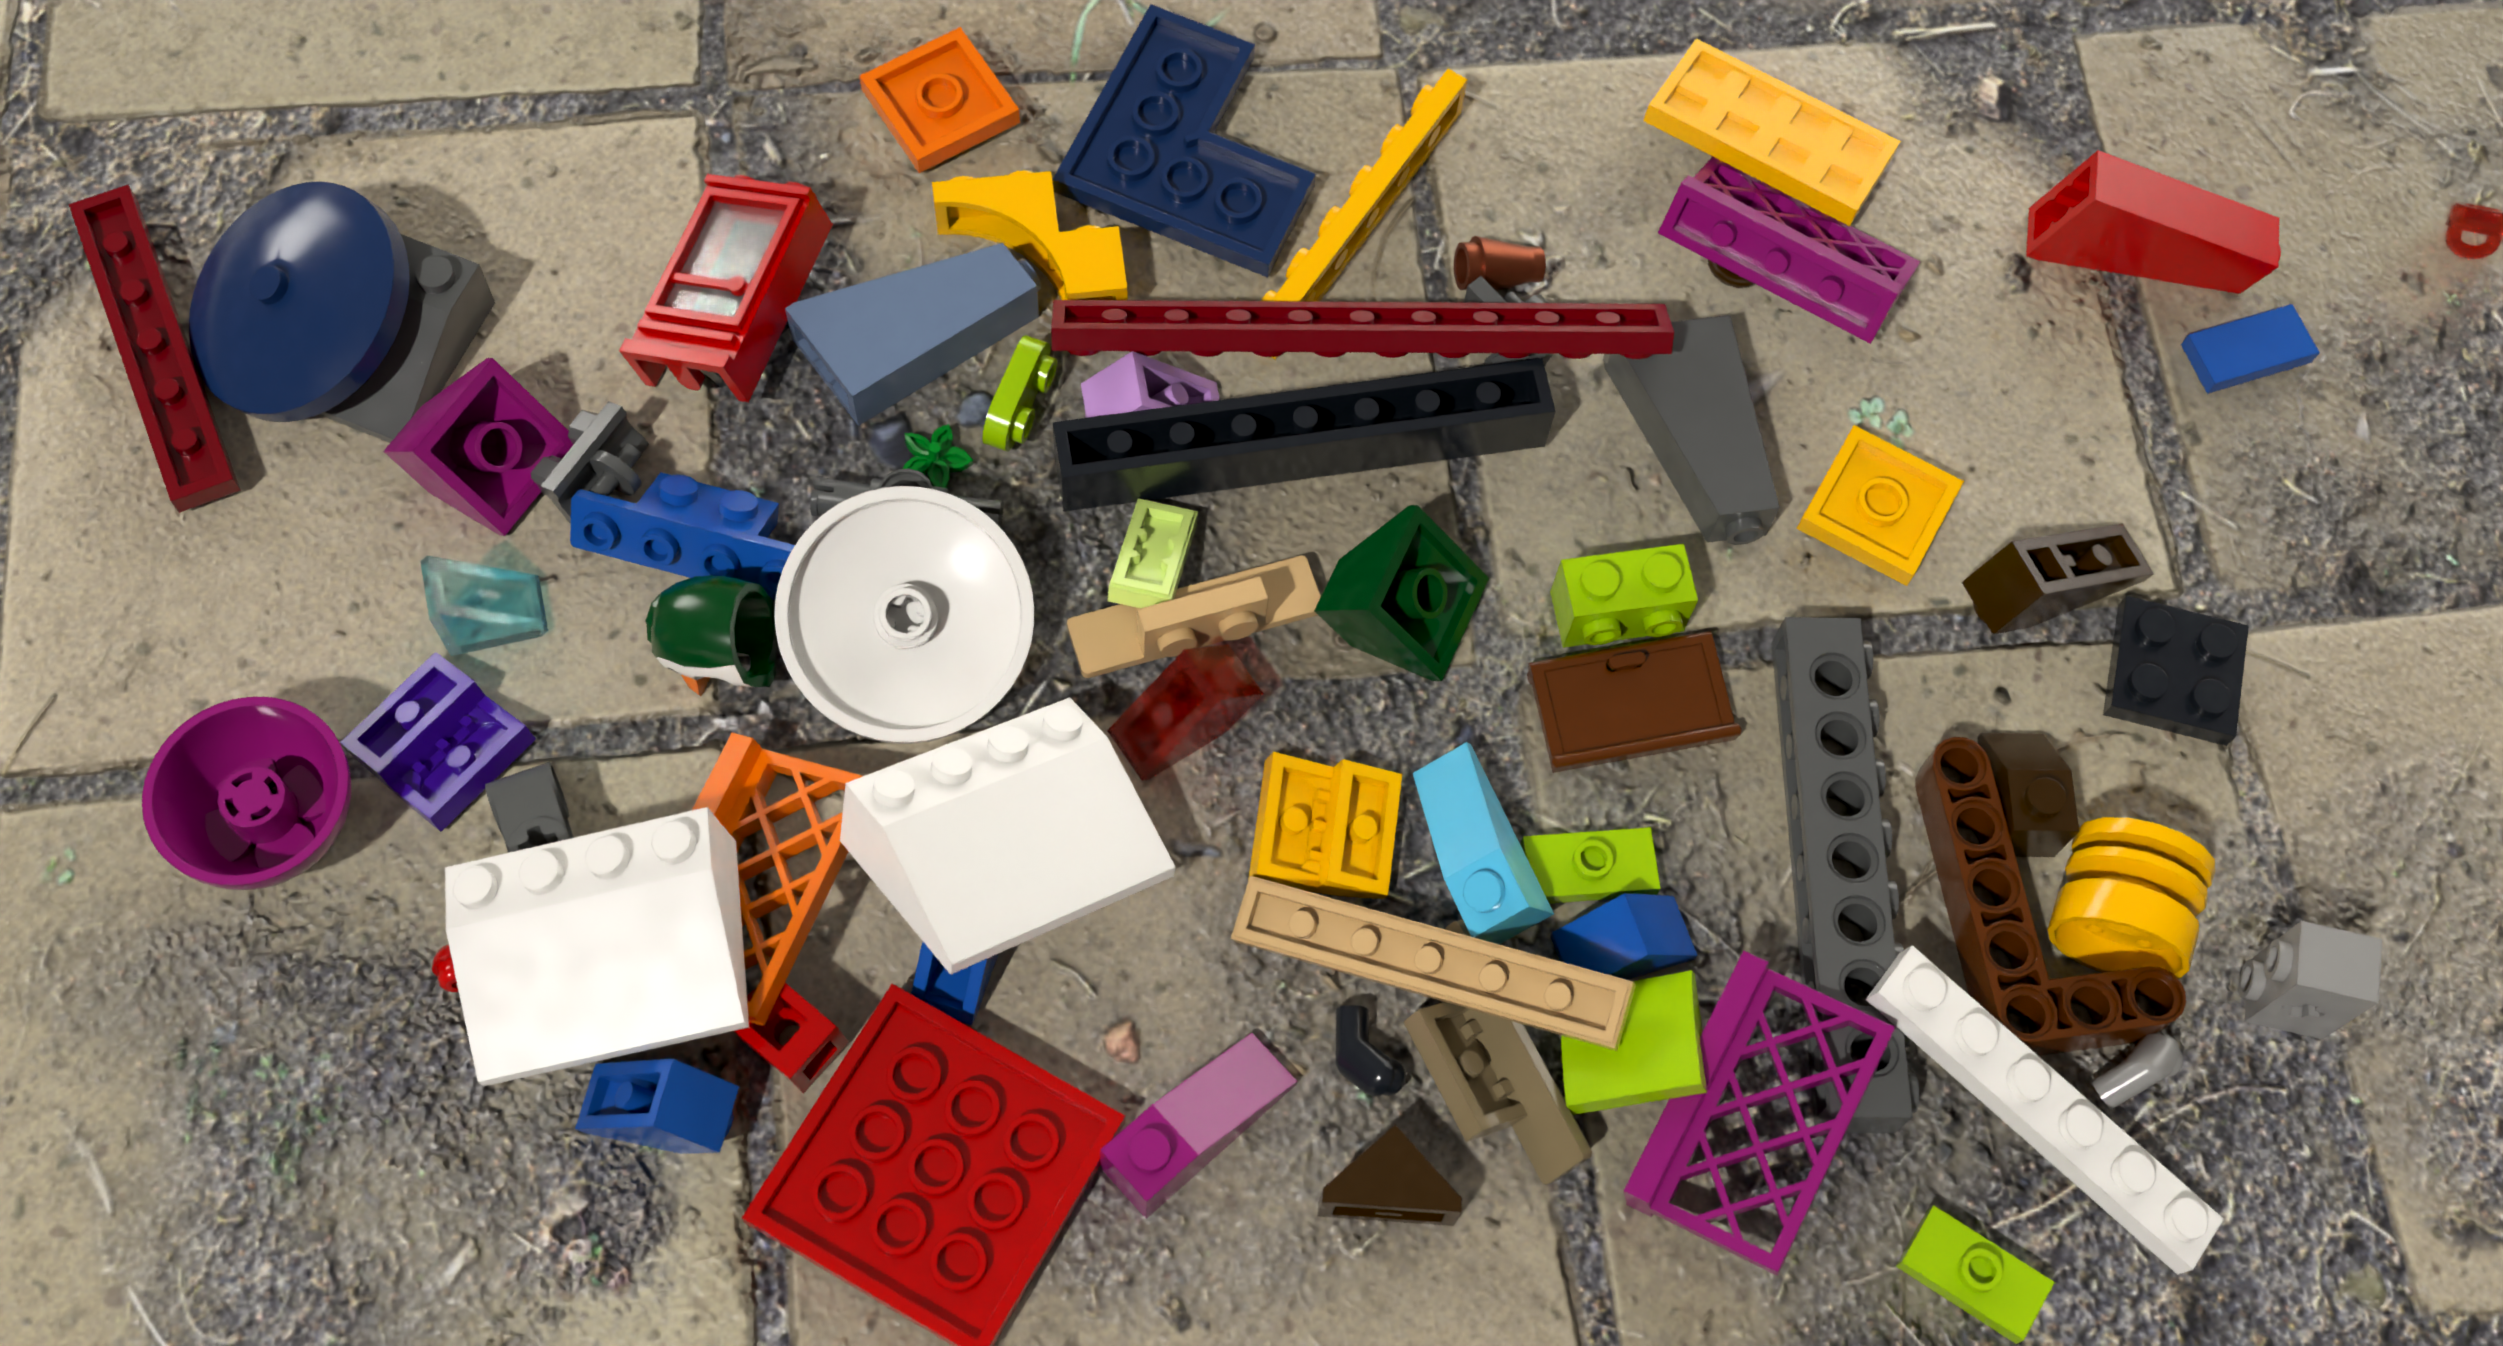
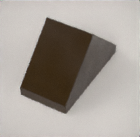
[1317,1125,1462,1226]

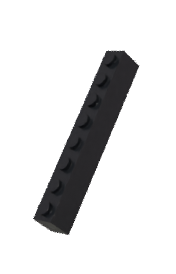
[1053,358,1556,512]

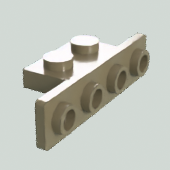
[1403,919,1592,1185]

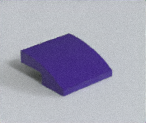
[340,652,536,832]

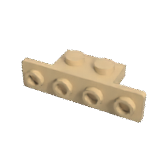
[1067,555,1321,678]

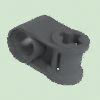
[485,762,574,853]

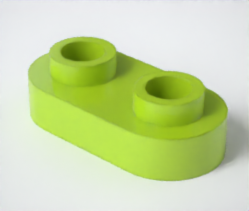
[982,335,1057,452]

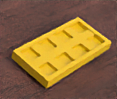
[1643,39,1901,226]

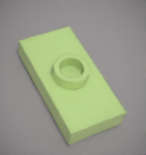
[1108,498,1198,608]

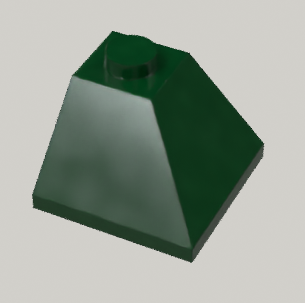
[1314,505,1489,681]

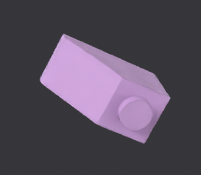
[1081,351,1220,418]

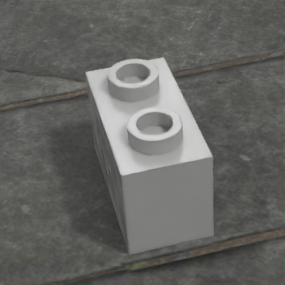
[2238,921,2382,1039]

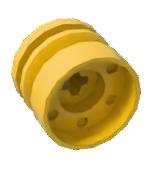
[2048,817,2215,979]

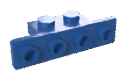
[570,472,795,600]

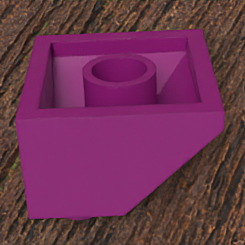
[383,358,574,536]

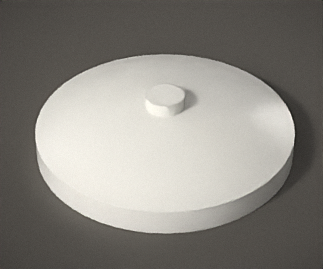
[775,486,1034,744]

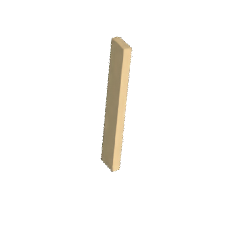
[1231,876,1636,1051]

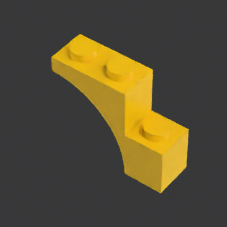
[932,170,1127,300]

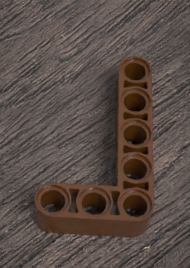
[1915,737,2186,1056]

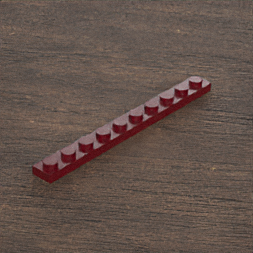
[1051,300,1674,359]

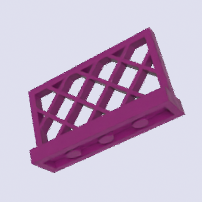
[1658,156,1921,344]
[1623,950,1895,1276]

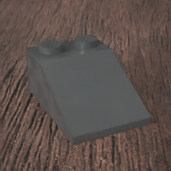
[319,234,495,443]

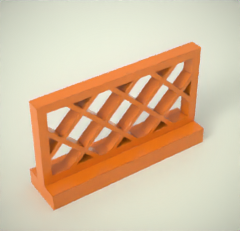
[691,733,863,1026]

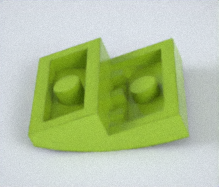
[1561,970,1707,1115]

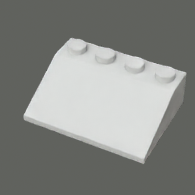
[840,697,1176,975]
[445,807,749,1087]

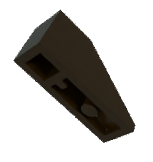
[1961,524,2154,635]

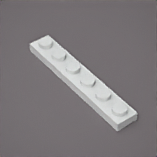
[1866,945,2224,1275]

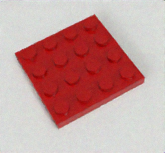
[741,983,1126,1346]

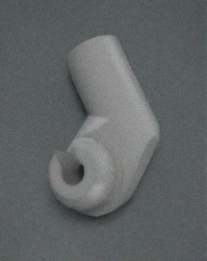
[2092,1033,2184,1110]

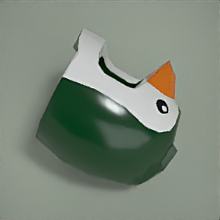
[645,576,777,696]

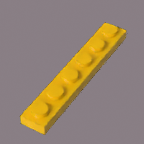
[1261,68,1468,360]

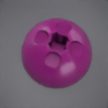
[142,696,351,890]

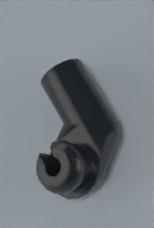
[1335,1005,1406,1097]

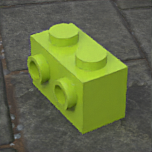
[1550,544,1698,648]

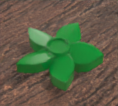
[903,424,973,488]

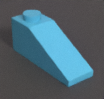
[1412,742,1554,944]

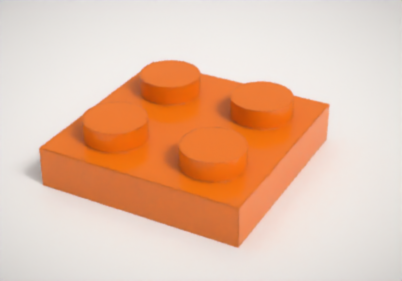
[859,27,1020,173]

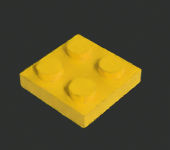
[1796,425,1964,586]

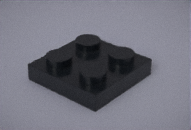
[2103,595,2249,746]

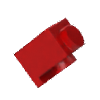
[734,983,849,1093]

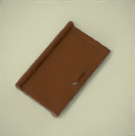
[1527,631,1742,773]

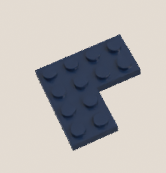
[1053,4,1316,278]

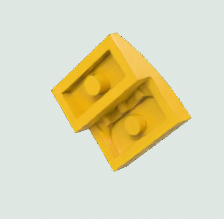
[1248,752,1402,899]

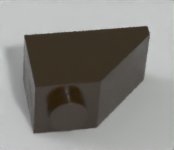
[1977,733,2079,857]

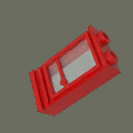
[619,174,833,402]

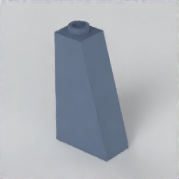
[785,243,1041,426]

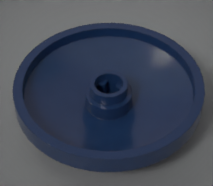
[189,182,410,422]

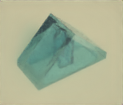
[420,556,548,656]

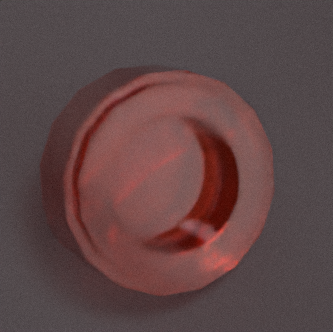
[2445,202,2503,259]

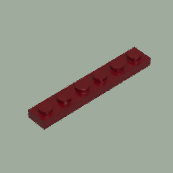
[68,184,241,513]

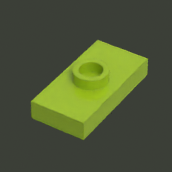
[1520,827,1661,904]
[1895,1205,2055,1344]

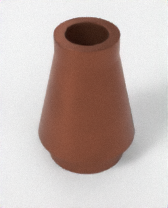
[1454,236,1546,291]

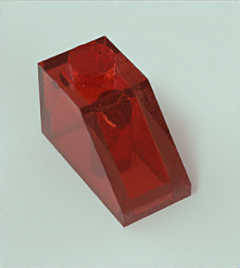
[1107,644,1264,781]

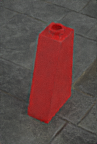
[2026,150,2281,294]

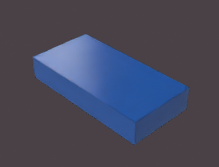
[2181,304,2320,394]

